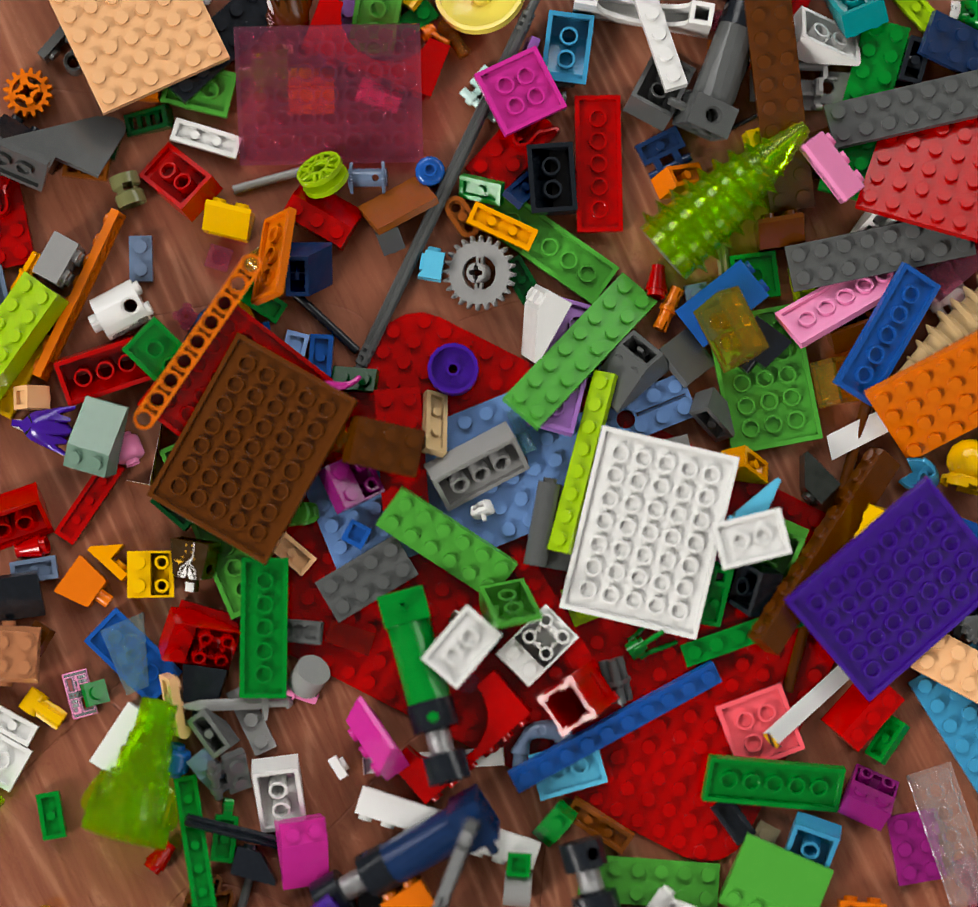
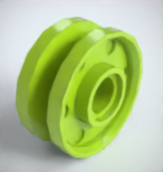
[297,151,349,199]

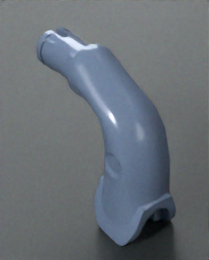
[511,720,572,768]

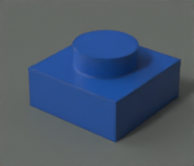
[341,519,372,550]

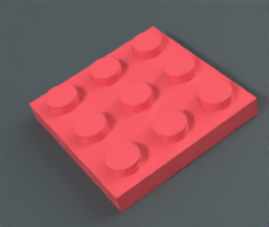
[715,683,806,760]

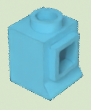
[418,246,445,283]

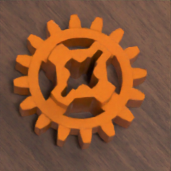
[3,68,54,119]

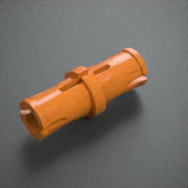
[653,285,685,333]

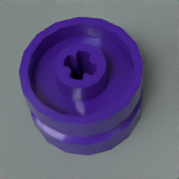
[427,343,479,397]

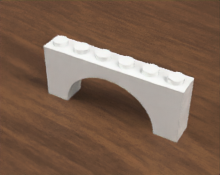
[573,0,715,38]

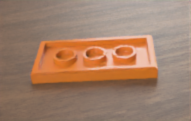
[251,207,296,306]

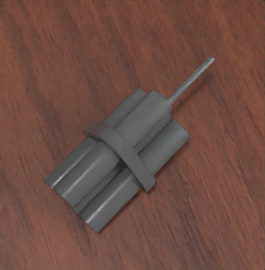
[599,656,633,708]

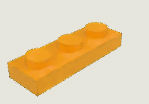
[466,201,539,252]

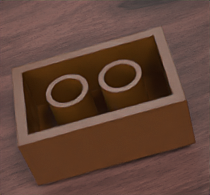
[342,416,425,477]

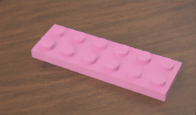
[775,272,896,349]

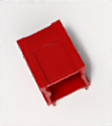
[537,659,619,737]

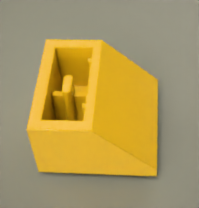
[202,197,255,243]
[127,551,174,598]

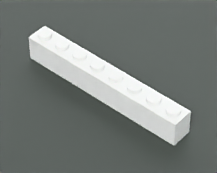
[354,785,541,870]

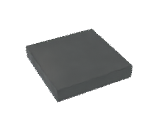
[659,328,715,388]

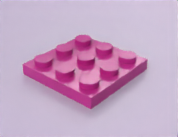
[473,45,567,137]

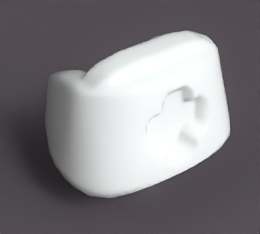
[470,499,495,521]

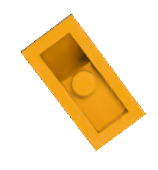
[87,544,127,581]

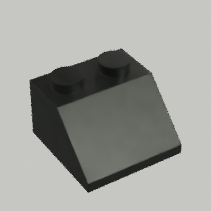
[799,451,841,506]

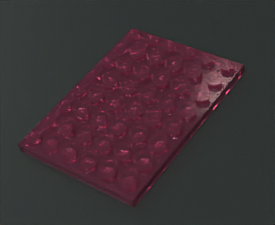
[234,23,424,166]

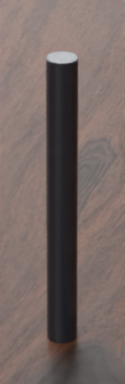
[291,296,360,355]

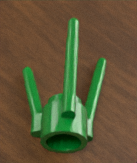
[624,627,678,661]

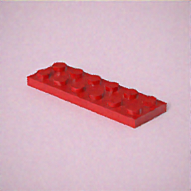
[574,95,623,233]
[374,387,429,511]

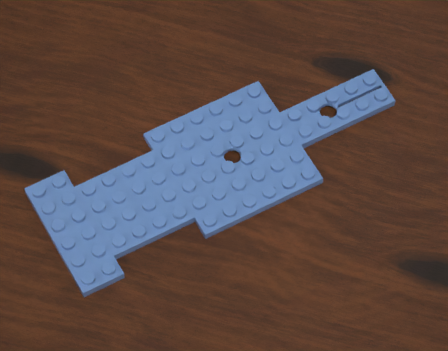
[307,375,693,569]

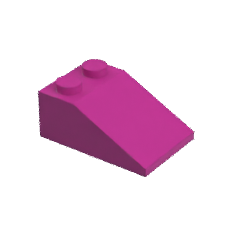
[274,813,329,890]

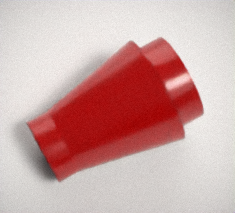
[645,264,668,300]
[14,534,51,558]
[143,840,177,876]

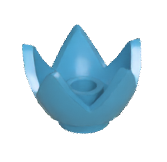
[898,457,940,489]

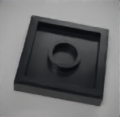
[0,570,46,622]

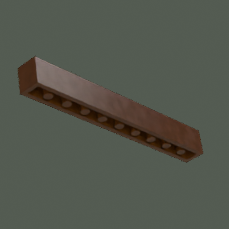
[748,447,901,655]

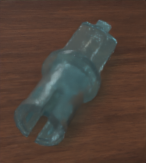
[507,410,537,454]

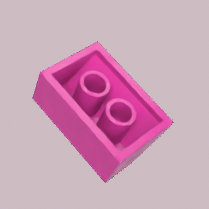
[346,696,410,781]

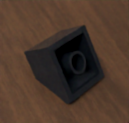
[726,562,784,617]

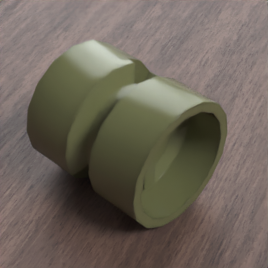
[108,170,147,211]

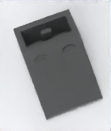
[588,330,669,414]

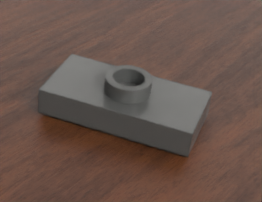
[287,619,324,645]

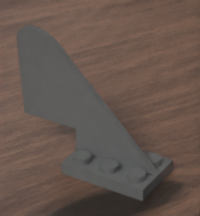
[0,116,126,192]

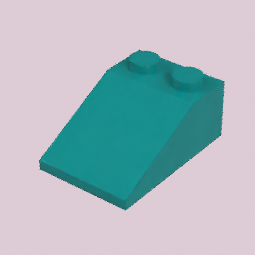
[824,0,889,38]

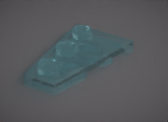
[100,612,149,695]

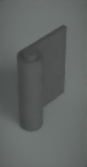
[523,477,571,572]

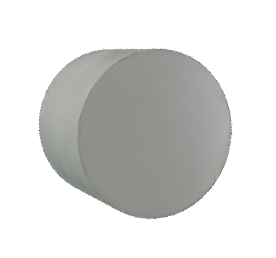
[288,655,330,699]
[503,870,532,907]

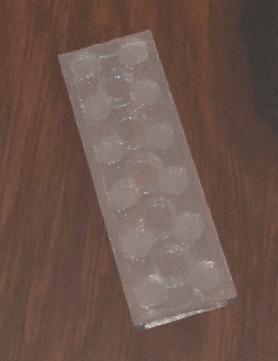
[906,762,978,907]

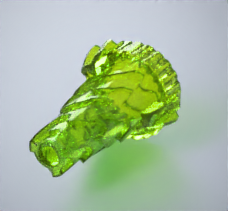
[80,696,178,849]

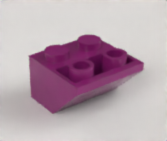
[318,460,385,515]
[838,764,899,831]

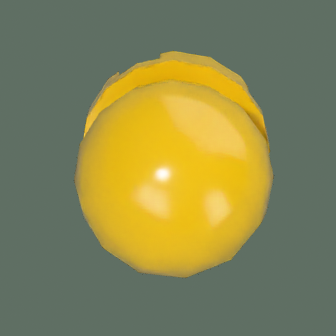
[939,439,978,496]

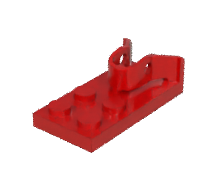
[464,118,560,189]
[0,176,34,270]

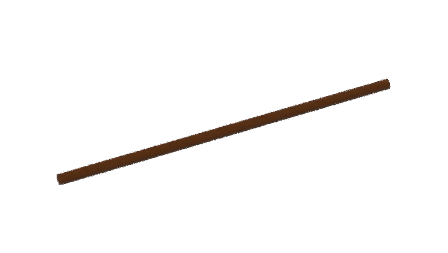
[782,401,872,693]

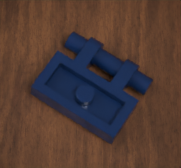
[634,125,693,180]

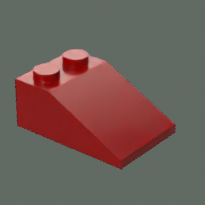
[138,142,223,222]

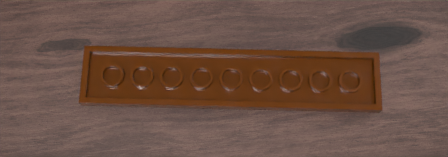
[743,0,815,213]

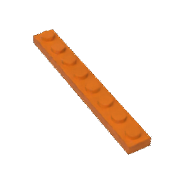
[32,208,126,381]

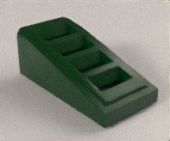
[123,104,174,138]

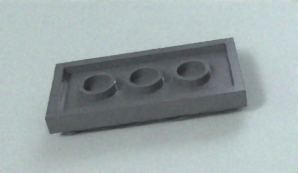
[315,536,419,623]

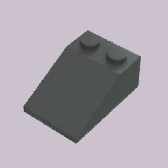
[623,56,696,132]

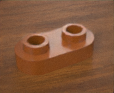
[445,196,480,239]

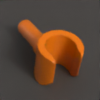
[420,24,450,45]

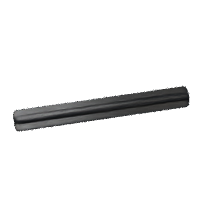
[184,814,278,849]

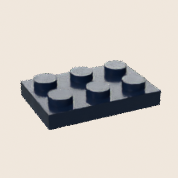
[917,10,978,74]

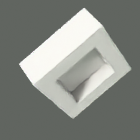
[328,755,350,780]

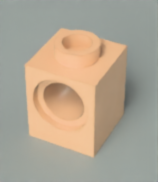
[13,385,51,411]

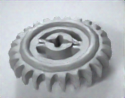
[442,235,517,311]

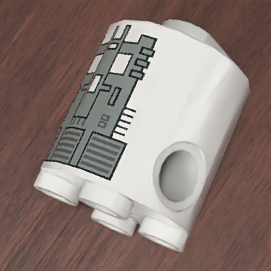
[88,279,154,341]

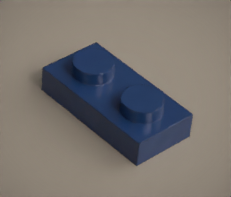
[502,171,530,210]

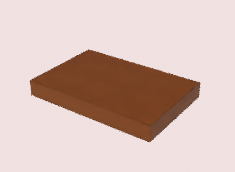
[358,176,439,235]

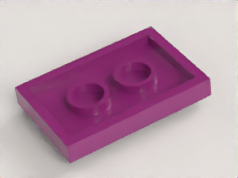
[887,808,945,886]

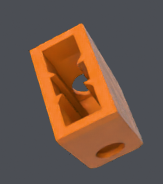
[54,555,114,608]

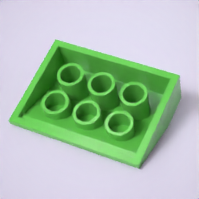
[718,833,834,907]

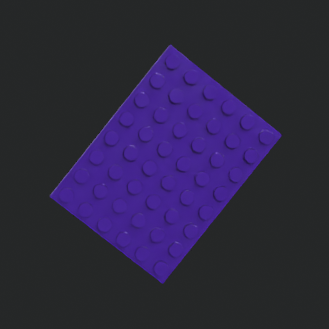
[784,476,978,702]

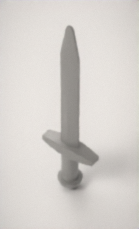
[183,696,293,721]

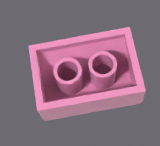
[799,131,865,204]

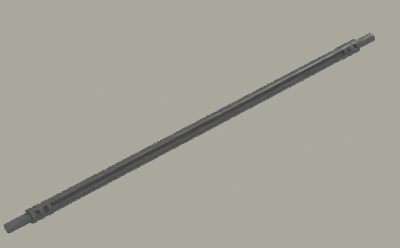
[355,0,540,368]

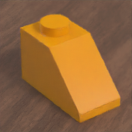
[721,445,768,484]

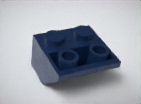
[285,242,333,296]

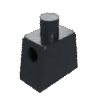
[738,316,792,375]
[182,664,229,717]

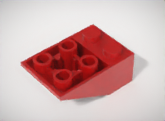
[158,607,240,670]

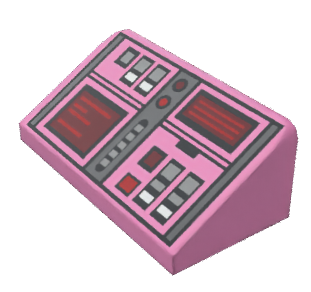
[62,668,98,720]

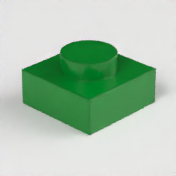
[80,679,110,708]
[506,852,532,878]

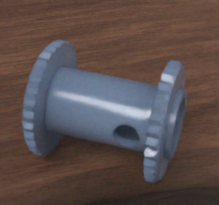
[348,161,387,194]

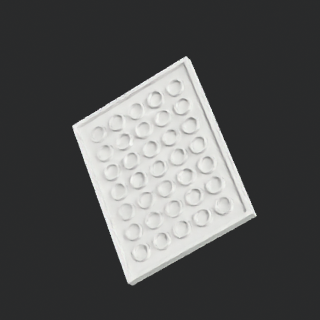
[559,425,740,640]

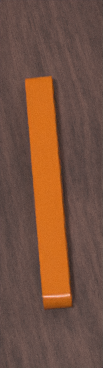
[133,253,262,430]

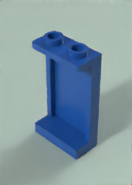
[675,259,770,348]

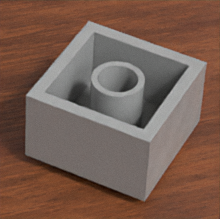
[32,231,86,290]

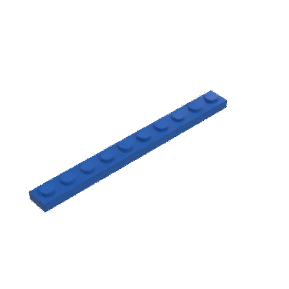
[507,660,722,793]

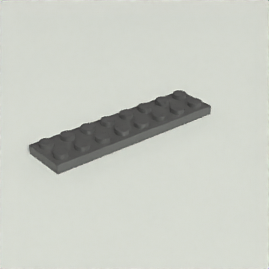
[823,69,978,150]
[784,222,977,293]

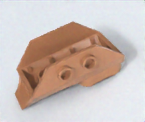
[0,621,42,687]

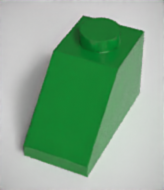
[531,798,578,847]

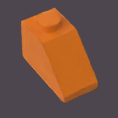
[651,162,708,200]

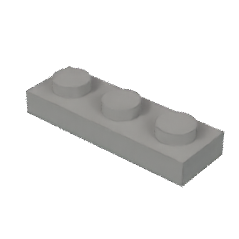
[226,687,277,756]

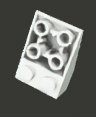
[495,604,579,687]

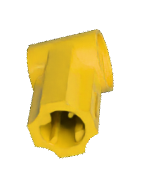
[19,687,68,730]

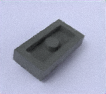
[37,26,69,63]

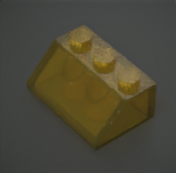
[693,286,769,373]

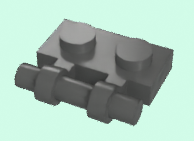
[206,747,252,801]

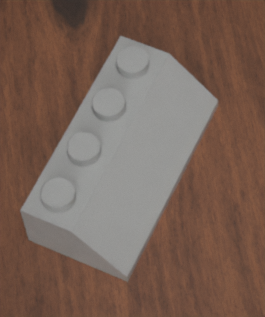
[424,421,530,512]

